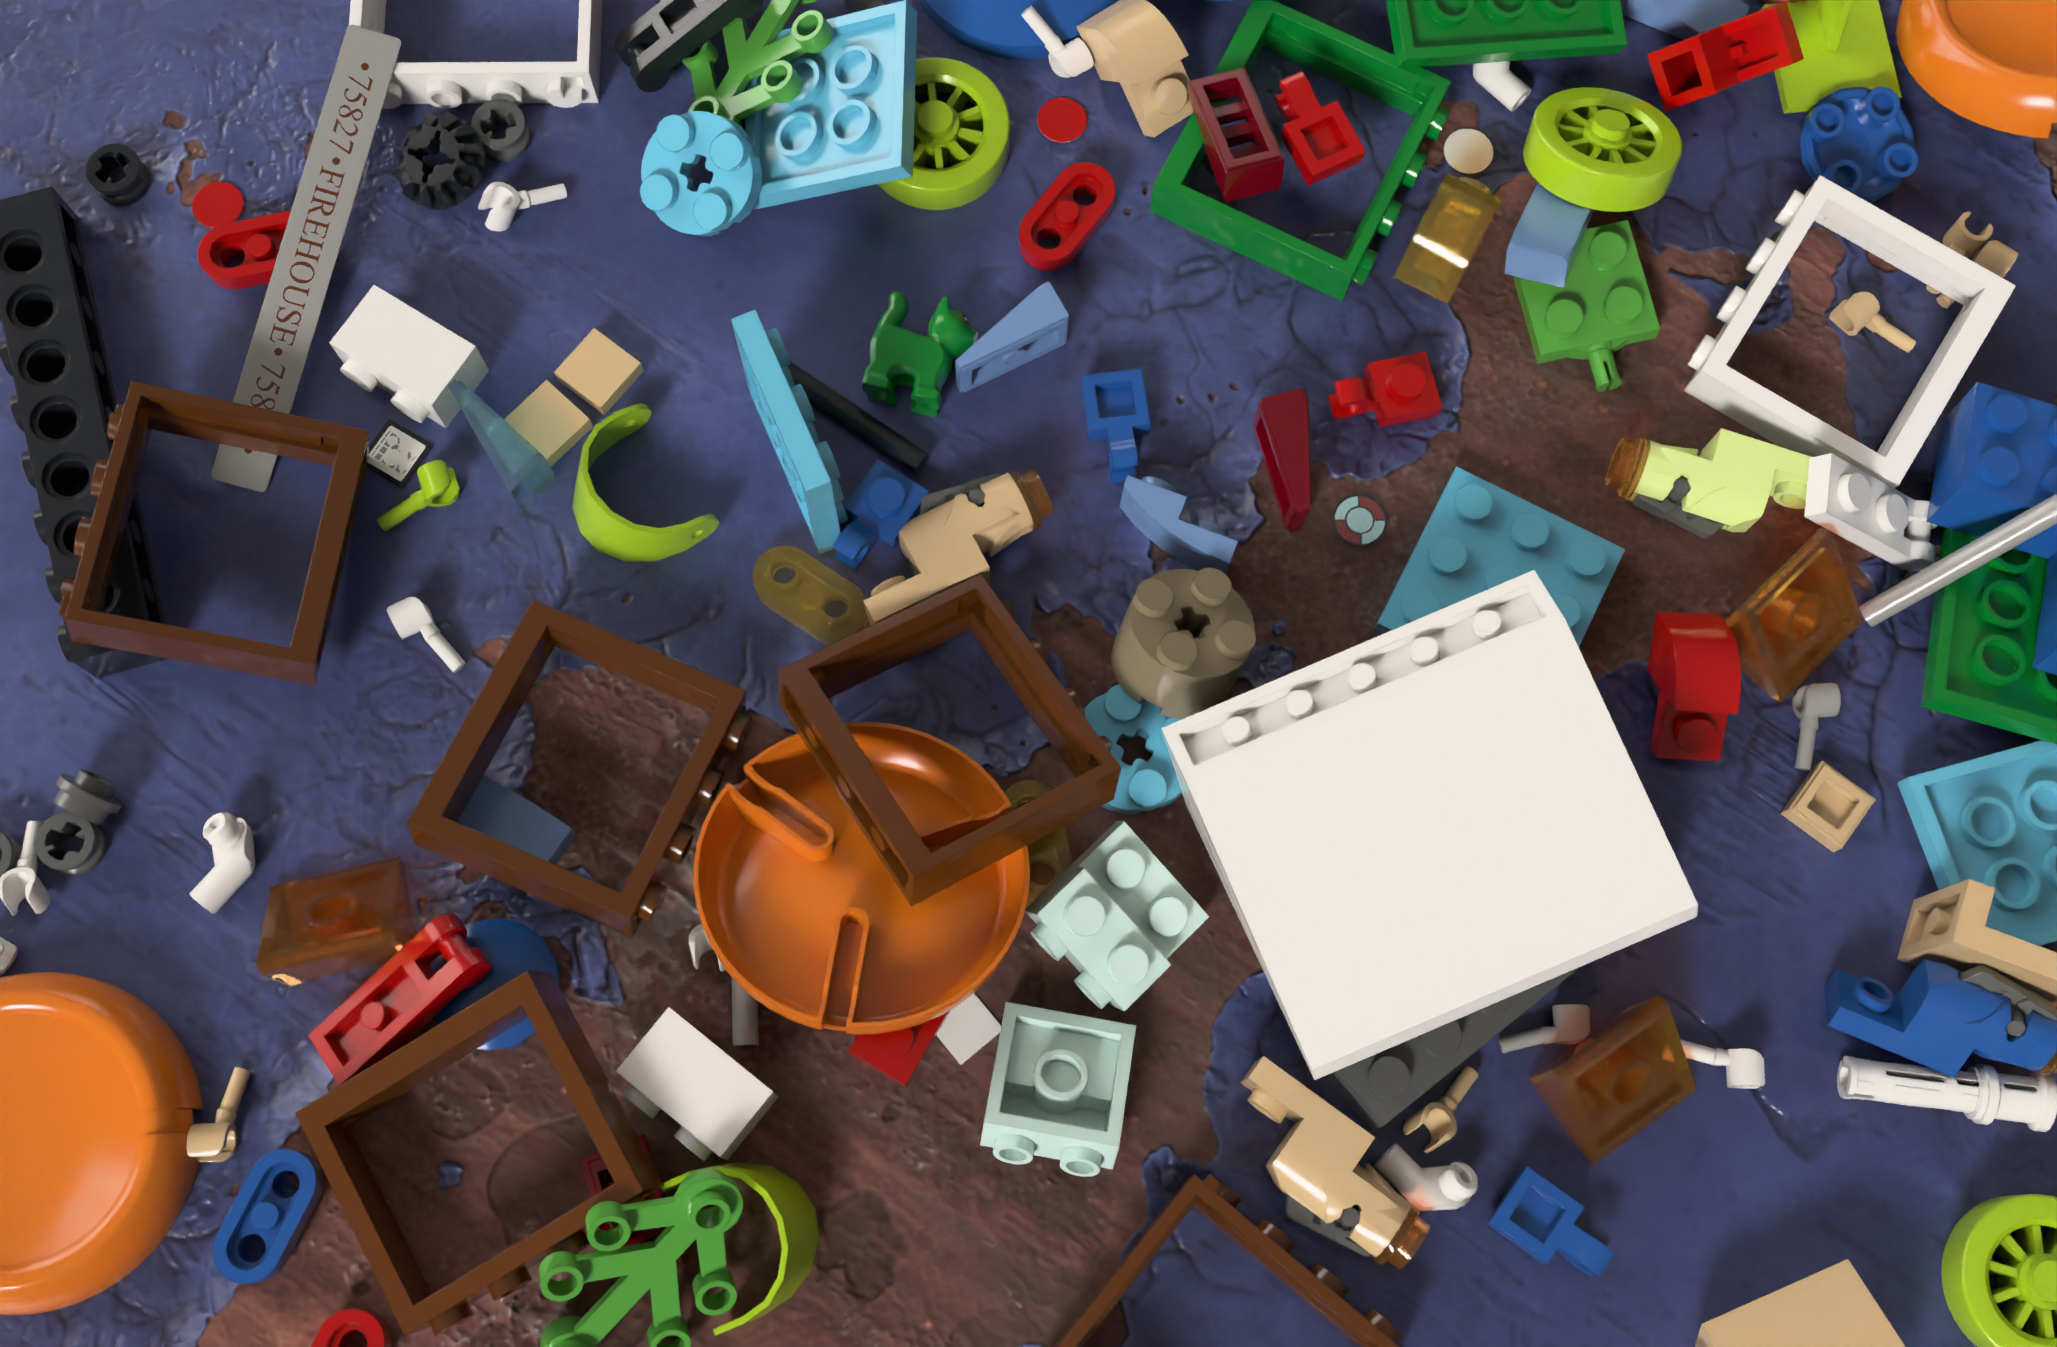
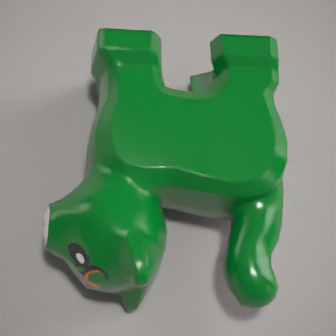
[862,291,978,417]

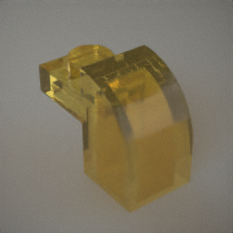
[1394,173,1502,304]

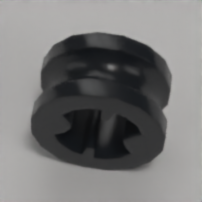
[85,143,150,206]

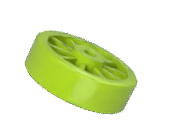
[878,57,1010,210]
[1523,87,1683,212]
[1941,1194,2057,1347]

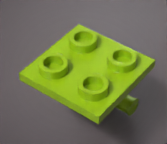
[1761,0,1902,114]

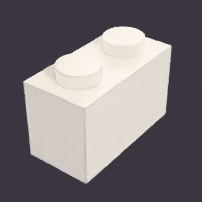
[329,285,489,428]
[616,1007,779,1161]

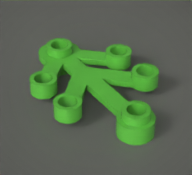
[682,0,833,127]
[539,1169,743,1347]

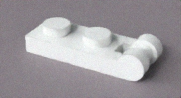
[1804,453,1938,571]

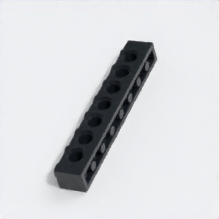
[0,186,167,679]

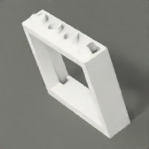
[349,0,602,109]
[1684,175,2016,489]

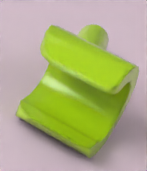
[377,460,459,532]

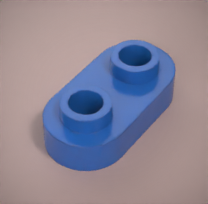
[212,1149,324,1284]

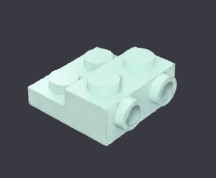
[1025,820,1209,1011]
[980,1002,1136,1177]

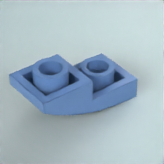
[1120,475,1238,574]
[457,775,577,865]

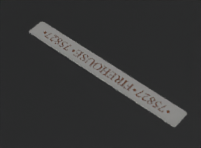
[211,25,401,492]

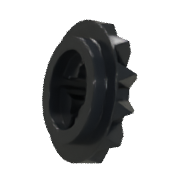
[392,112,486,210]

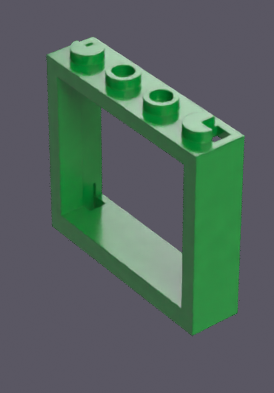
[1149,0,1451,302]

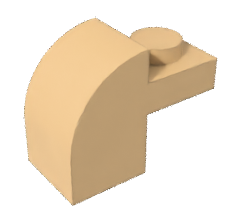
[1076,0,1193,137]

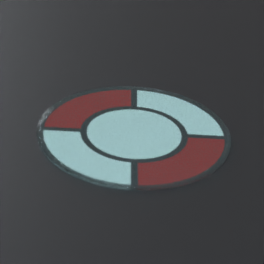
[1333,495,1387,546]

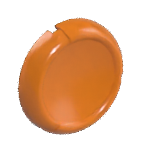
[1896,0,2057,139]
[693,722,1030,1035]
[0,972,203,1315]

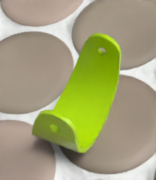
[572,403,719,562]
[661,1162,820,1336]

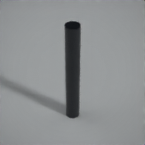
[788,361,930,474]

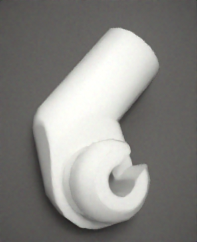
[1473,61,1532,112]
[189,812,255,914]
[1373,1143,1478,1211]

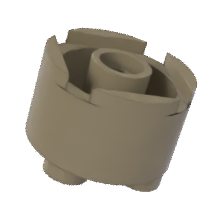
[1111,568,1256,719]

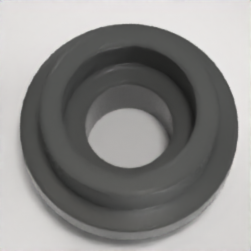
[53,769,123,825]

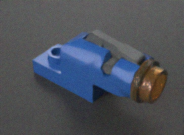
[1824,960,2057,1077]

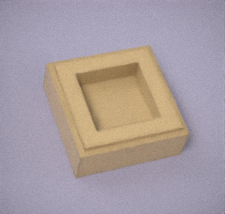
[554,328,644,416]
[502,379,593,469]
[1780,761,1876,853]

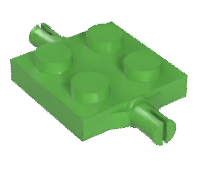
[1513,220,1660,392]

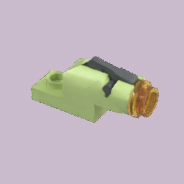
[1605,428,1811,539]

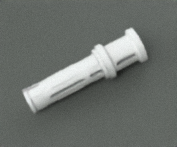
[1837,1056,2057,1132]

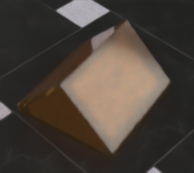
[1724,528,1864,703]
[256,856,416,986]
[1529,995,1697,1165]

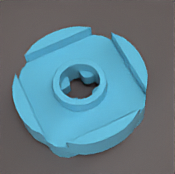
[640,111,762,236]
[1084,684,1184,815]

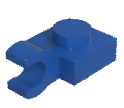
[1080,368,1151,484]
[833,459,930,573]
[1486,1166,1615,1277]

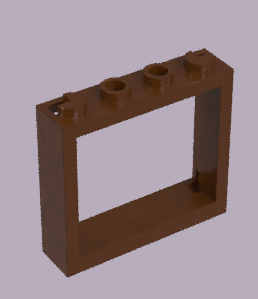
[58,381,369,686]
[778,574,1121,907]
[407,600,752,938]
[295,970,664,1337]
[1054,1174,1403,1347]

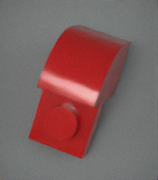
[1647,1,1804,111]
[1647,612,1741,761]

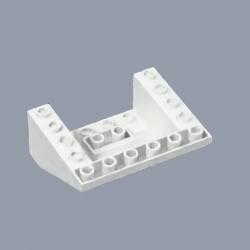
[1161,570,1698,1080]

